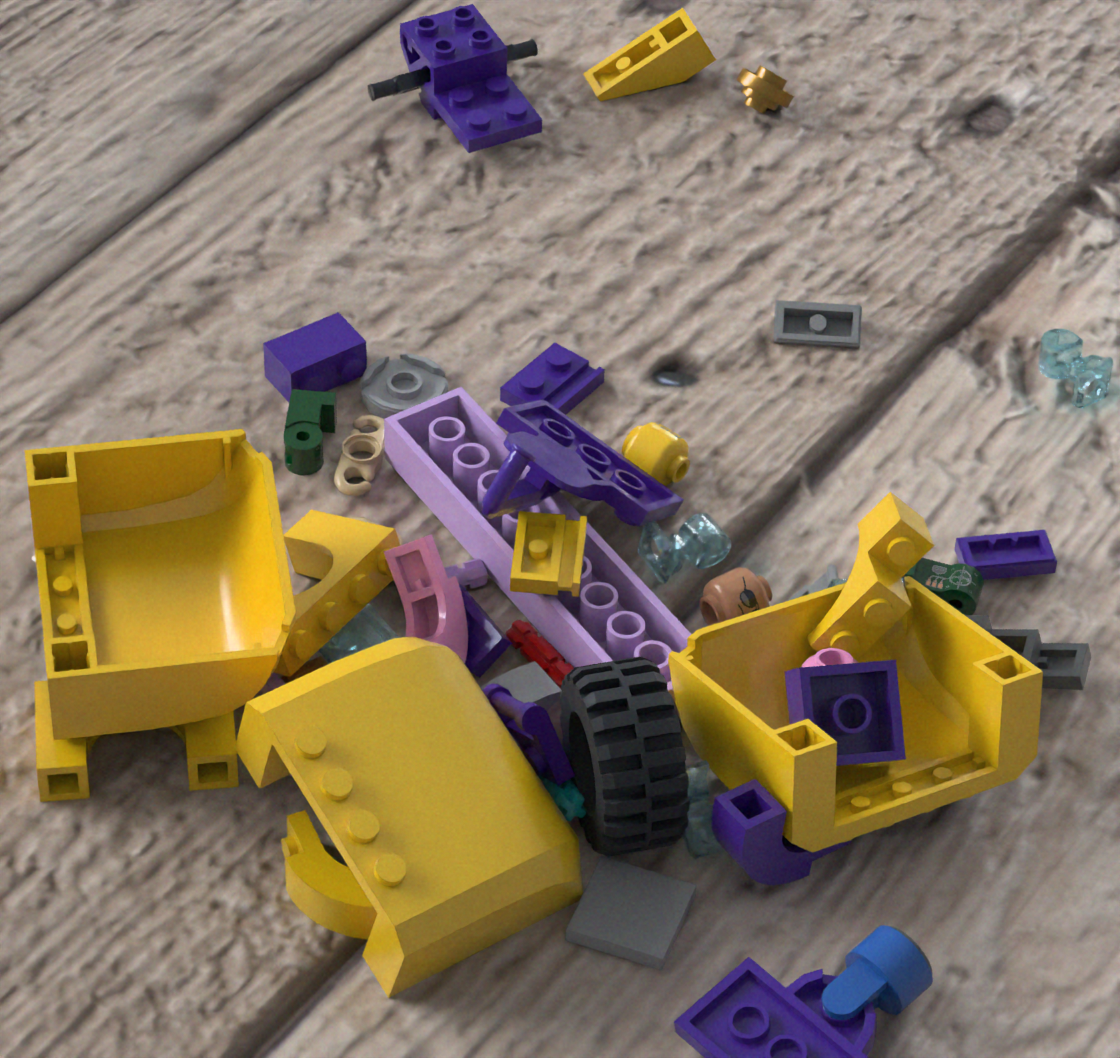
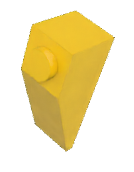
[583,8,716,102]

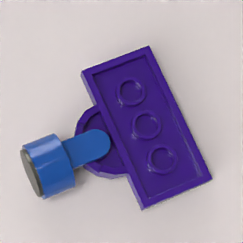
[674,925,933,1058]

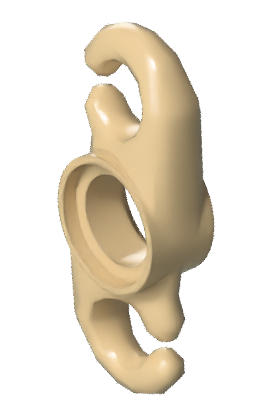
[334,415,385,496]

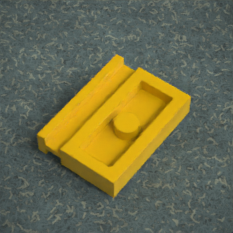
[510,511,587,597]

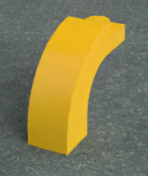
[281,810,377,939]

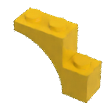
[807,492,934,660]

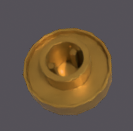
[736,65,794,114]

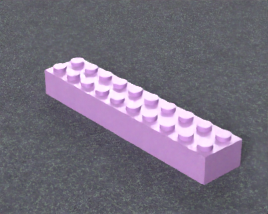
[384,387,691,723]

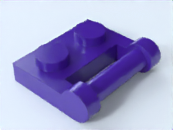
[482,683,575,786]

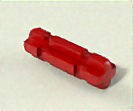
[505,620,574,690]

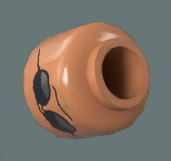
[699,567,772,626]

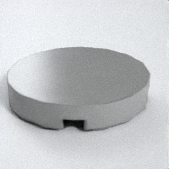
[361,354,448,419]

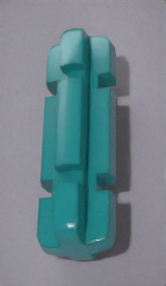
[539,776,587,822]

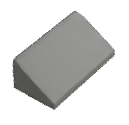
[774,300,862,348]

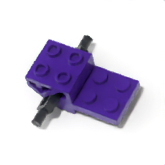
[368,4,542,153]

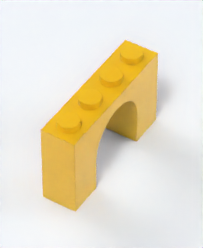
[274,509,400,677]
[34,681,239,802]

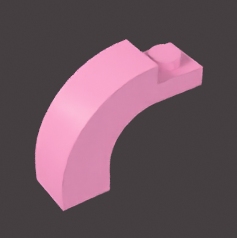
[384,534,468,664]

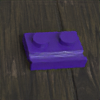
[500,343,605,415]

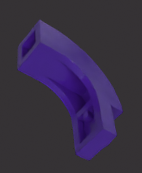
[711,779,852,885]

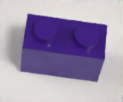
[263,312,367,402]

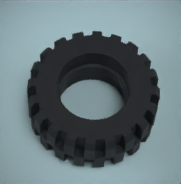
[560,657,690,857]

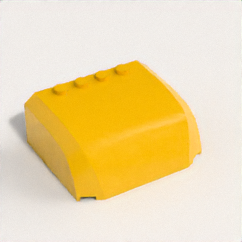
[24,429,296,740]
[668,576,1043,853]
[234,636,583,998]

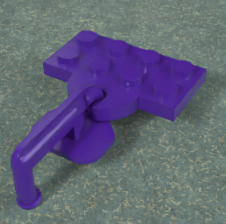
[482,399,684,527]

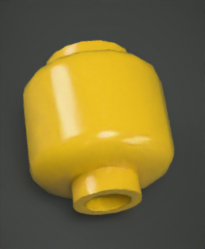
[622,422,690,486]

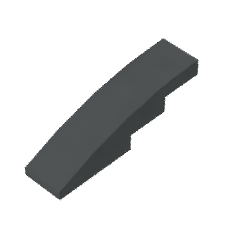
[965,615,1091,690]

